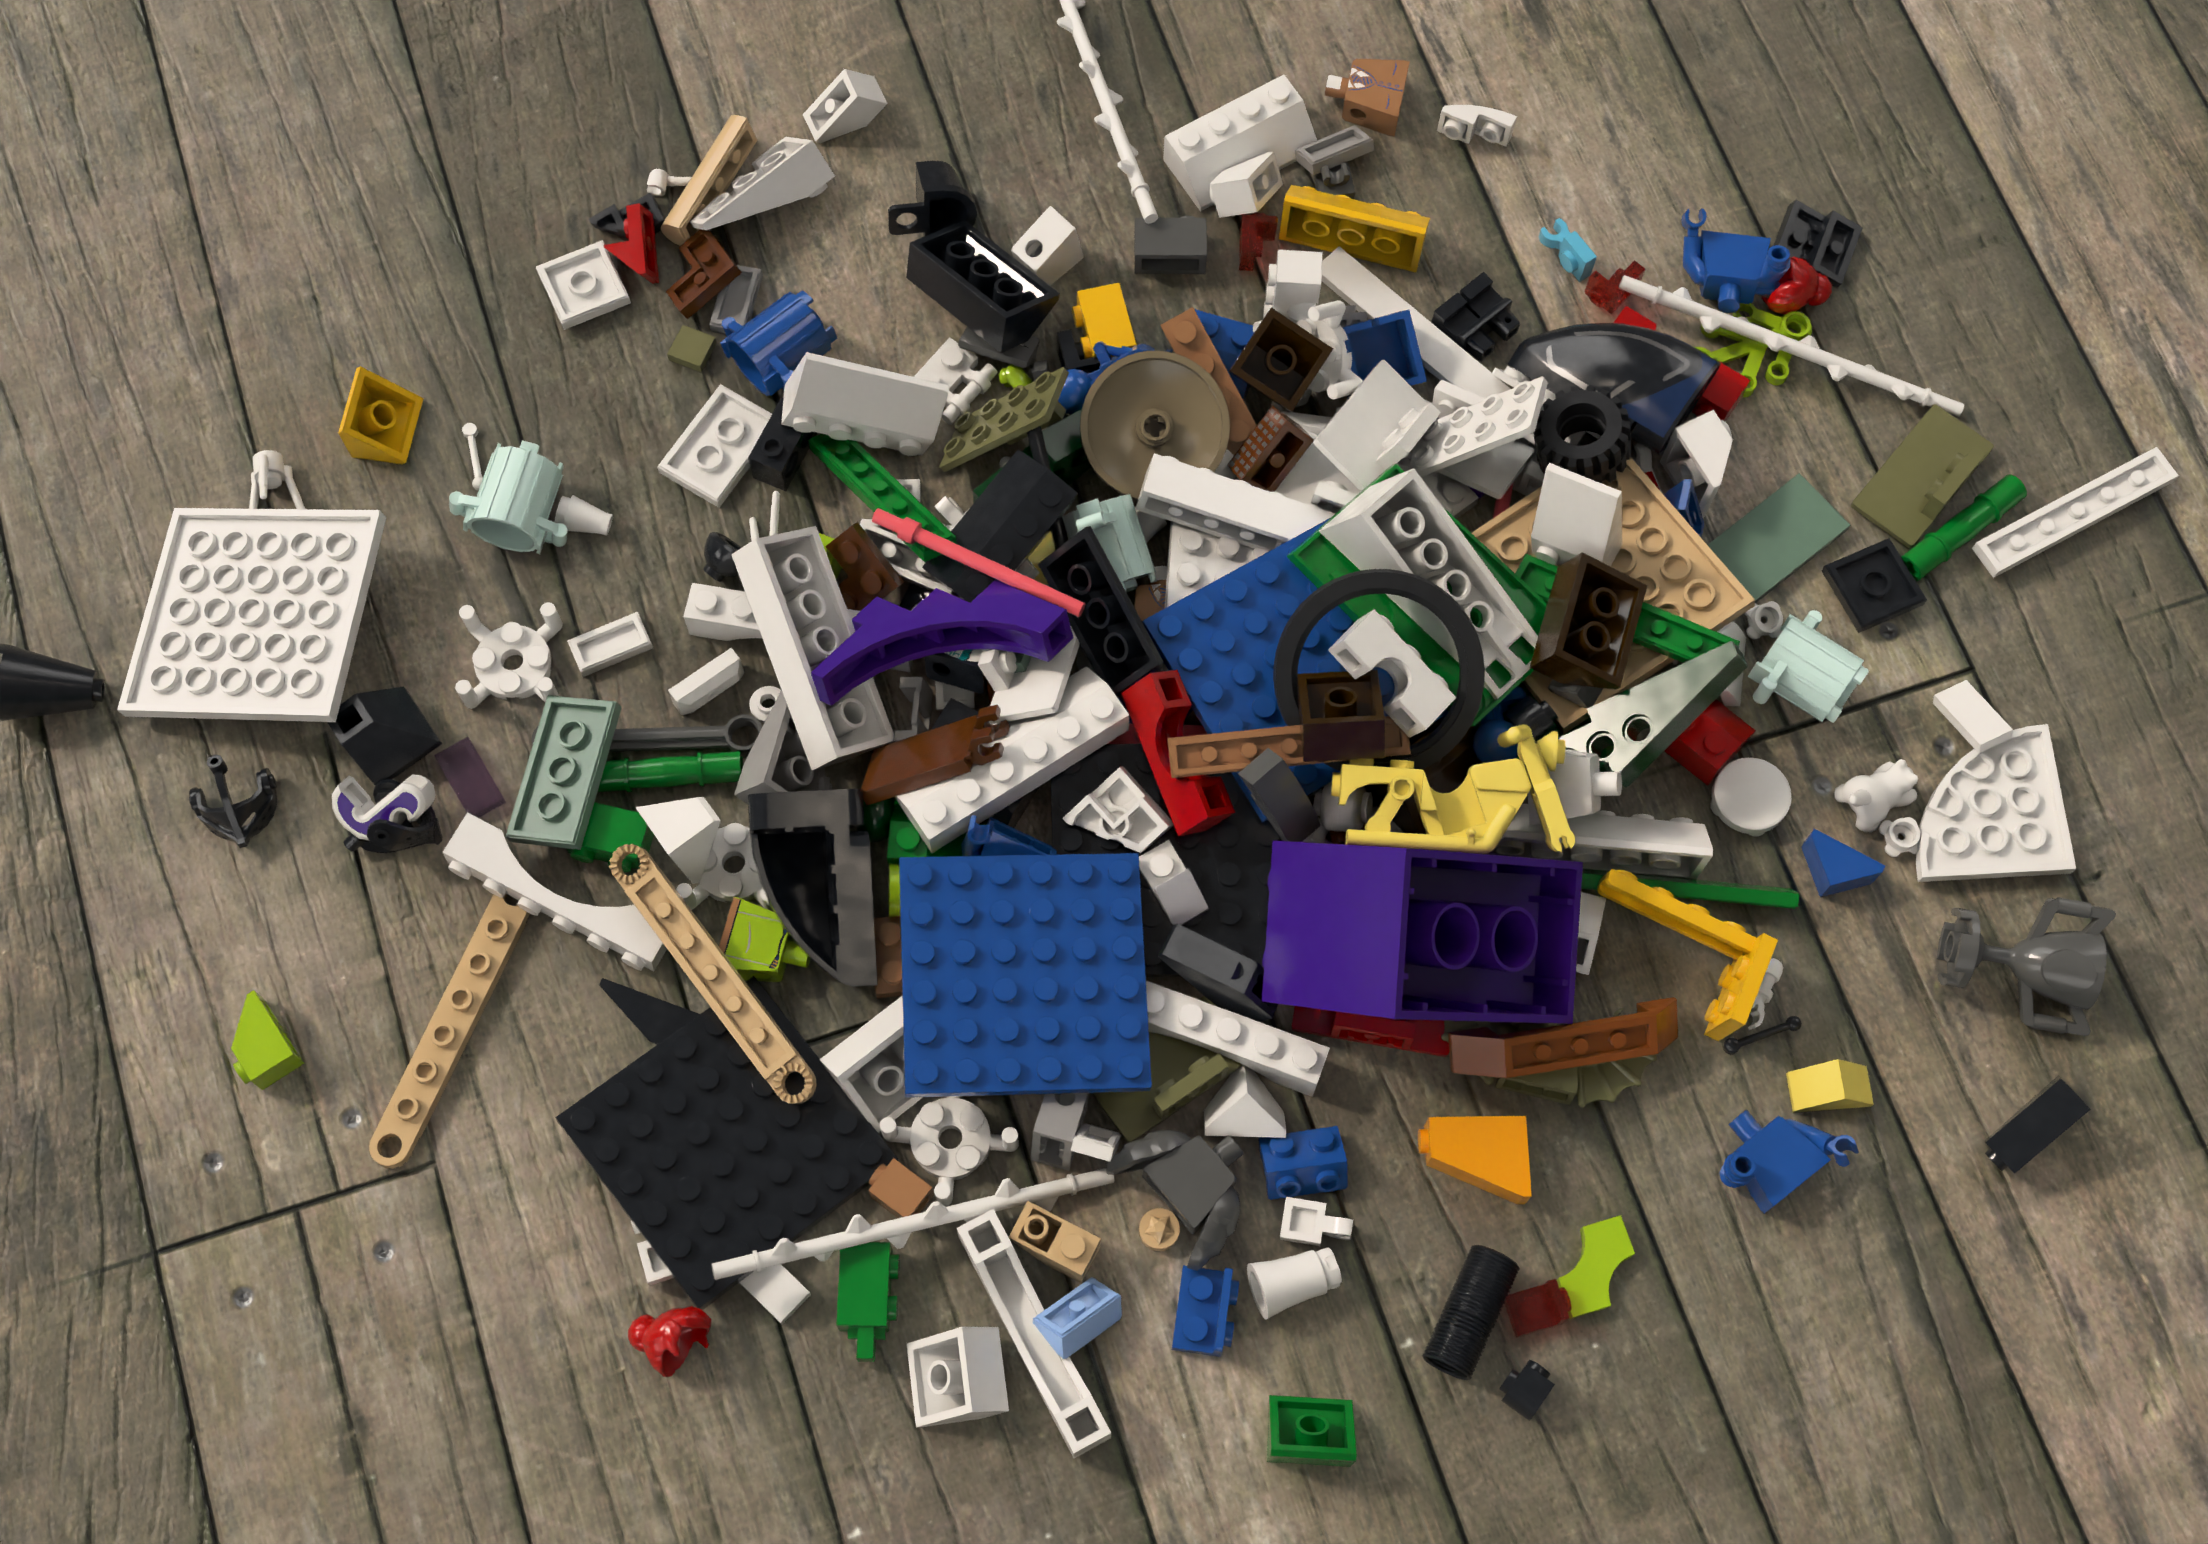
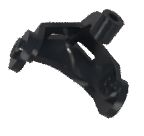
[189,755,277,848]
[343,779,443,853]

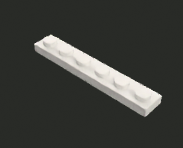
[1972,447,2179,578]

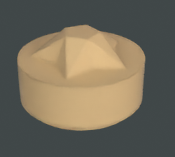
[1139,1208,1180,1251]

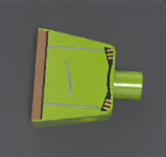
[719,897,811,982]

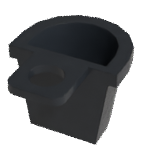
[888,161,977,237]

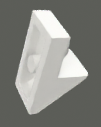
[1139,840,1209,925]

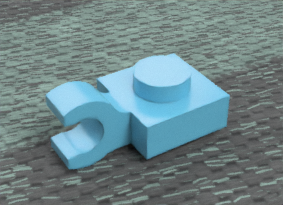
[1538,218,1597,282]

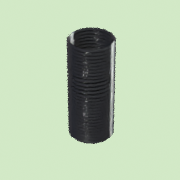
[1422,1245,1520,1380]

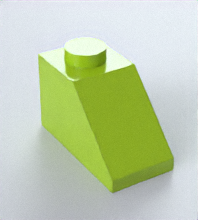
[231,990,305,1090]

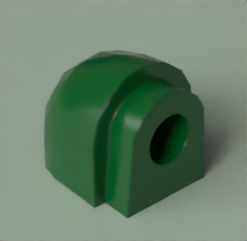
[856,798,896,842]

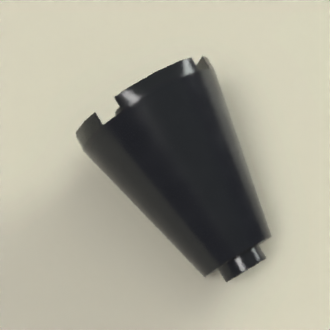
[0,644,105,721]

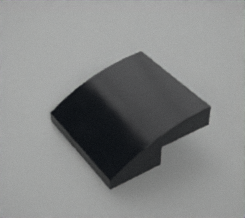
[1773,200,1863,287]

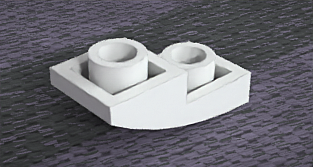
[1437,105,1517,147]

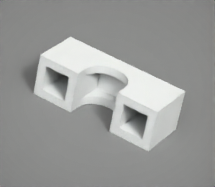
[1263,250,1322,324]
[1328,609,1456,738]

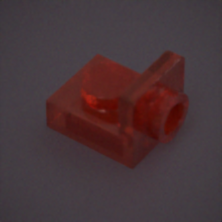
[1239,213,1278,271]
[1585,260,1646,314]
[1504,1279,1572,1338]

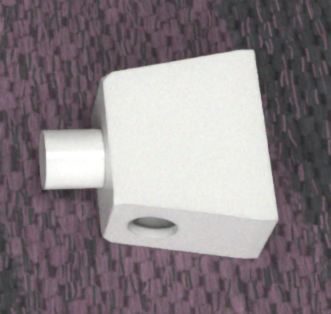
[1011,206,1084,286]
[1528,749,1622,825]

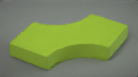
[1556,1215,1635,1320]

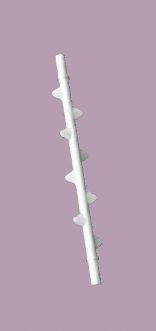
[1057,0,1158,224]
[1619,275,1964,417]
[712,1168,1114,1280]

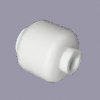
[1313,782,1373,832]

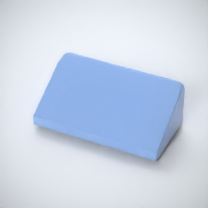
[1033,1277,1122,1359]

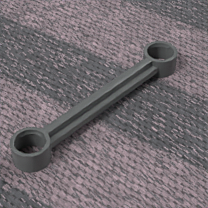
[532,714,762,758]

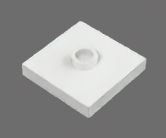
[536,240,631,330]

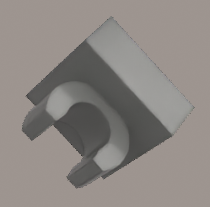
[1313,163,1355,199]

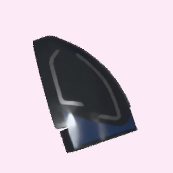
[1508,323,1721,456]

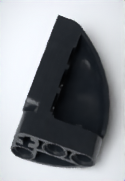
[748,789,878,986]

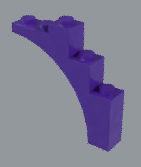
[811,579,1073,706]

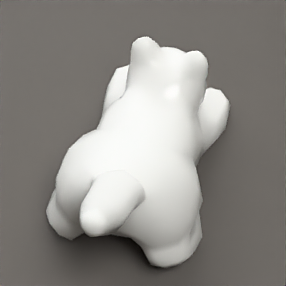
[1834,759,1918,832]

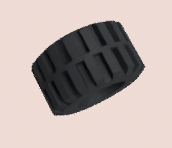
[1533,386,1631,483]

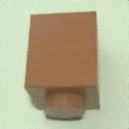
[868,1158,934,1218]

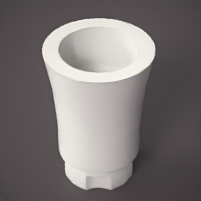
[1247,1247,1342,1320]

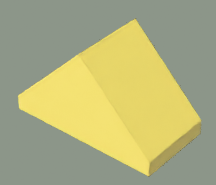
[1786,1059,1874,1113]

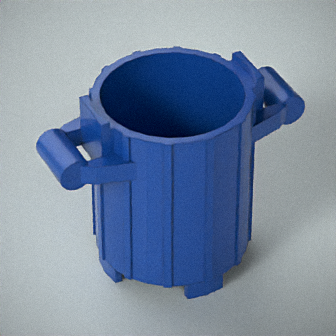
[720,290,837,396]

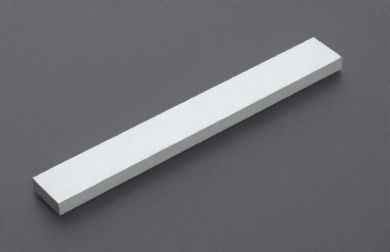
[1321,246,1533,447]

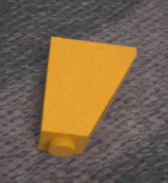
[1418,1116,1532,1204]

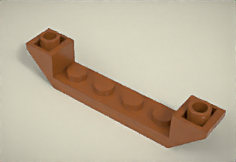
[1448,997,1679,1078]

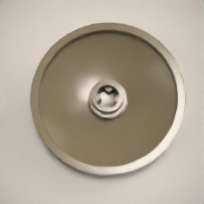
[1080,351,1230,500]

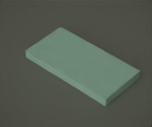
[1708,473,1851,603]
[505,695,622,850]

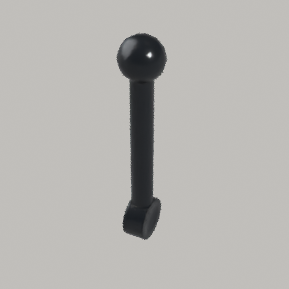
[1723,1016,1802,1055]

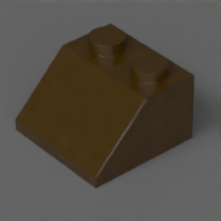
[1228,307,1333,412]
[1297,670,1385,762]

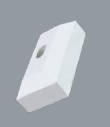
[668,648,744,715]

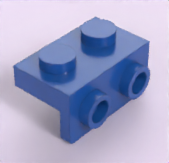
[1258,1126,1348,1200]

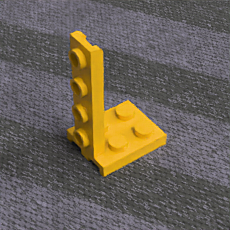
[1597,869,1778,1041]

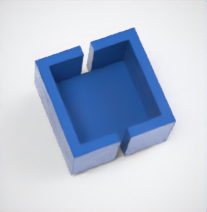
[1342,310,1427,400]

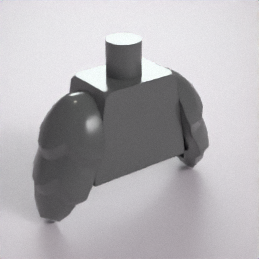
[1105,1130,1243,1271]

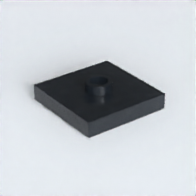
[1822,538,1927,633]

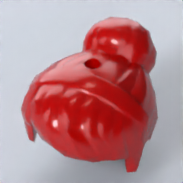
[1761,256,1832,314]
[628,1306,712,1377]

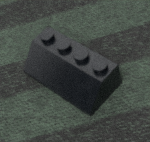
[906,220,1060,353]
[922,450,1078,603]
[1038,526,1164,696]

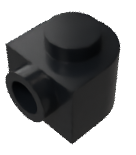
[1504,694,1558,744]
[1499,1360,1555,1421]

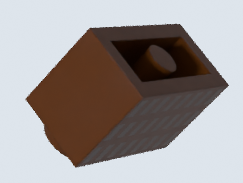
[1227,405,1314,492]

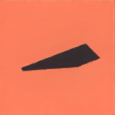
[599,978,700,1045]

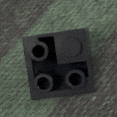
[327,686,442,785]

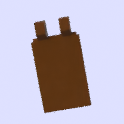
[861,704,1010,805]

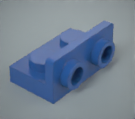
[1172,1265,1239,1357]

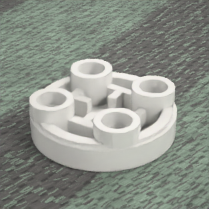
[1710,758,1791,837]

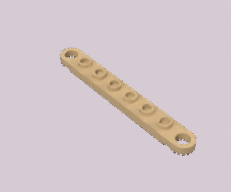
[609,844,816,1104]
[369,894,530,1169]

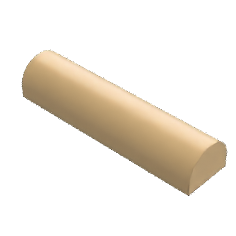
[661,115,757,246]

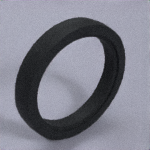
[1273,569,1485,771]

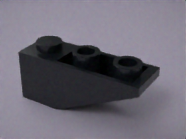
[1158,924,1278,1022]

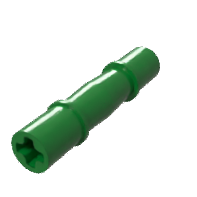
[1901,474,2027,581]
[597,751,743,793]

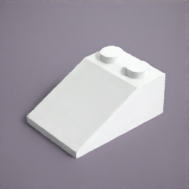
[1531,463,1622,567]

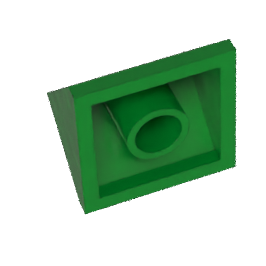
[1267,1395,1357,1467]

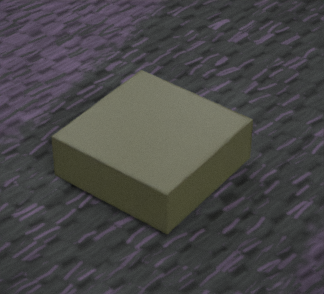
[667,325,717,373]

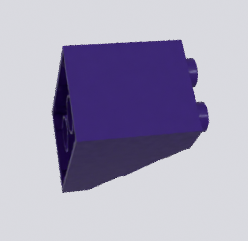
[1262,841,1583,1024]

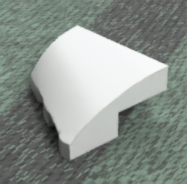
[1062,766,1174,853]

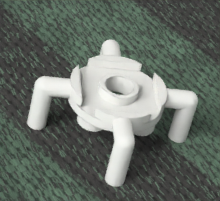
[1253,300,1363,411]
[455,602,563,709]
[676,823,774,912]
[880,1096,1019,1207]

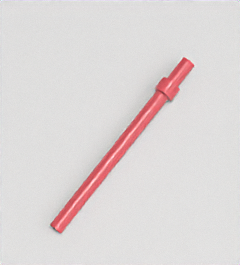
[872,508,1085,617]

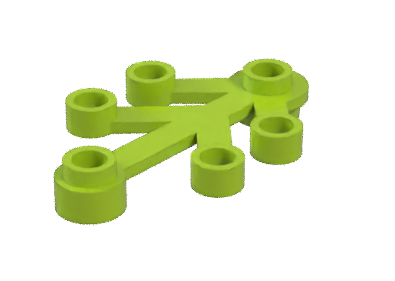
[1695,303,1812,398]

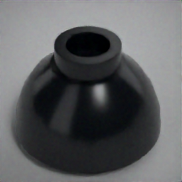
[703,532,742,582]

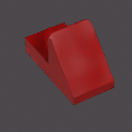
[604,203,659,284]

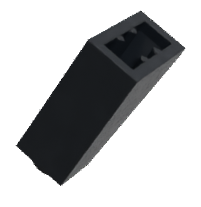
[1985,1075,2091,1174]

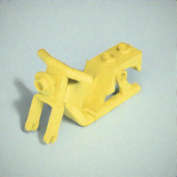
[1331,724,1575,854]

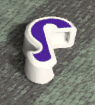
[332,774,435,841]

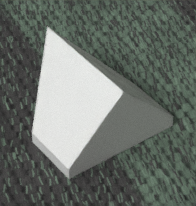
[636,797,721,884]
[1204,1065,1286,1138]

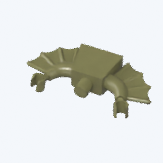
[1441,1008,1657,1108]

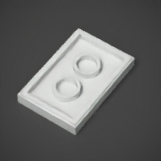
[657,384,772,508]

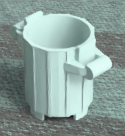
[449,440,568,554]
[1062,494,1157,593]
[1748,610,1869,723]

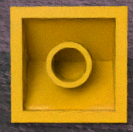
[338,366,424,464]

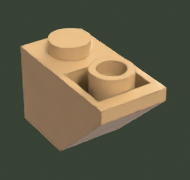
[1009,1201,1101,1283]

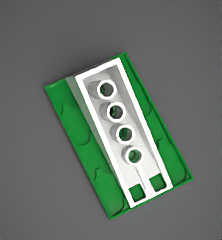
[1287,464,1547,727]

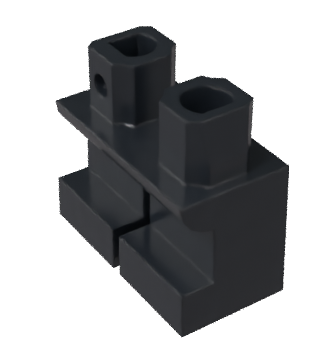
[1431,272,1520,362]

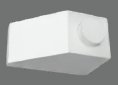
[803,69,887,143]
[1209,151,1283,218]

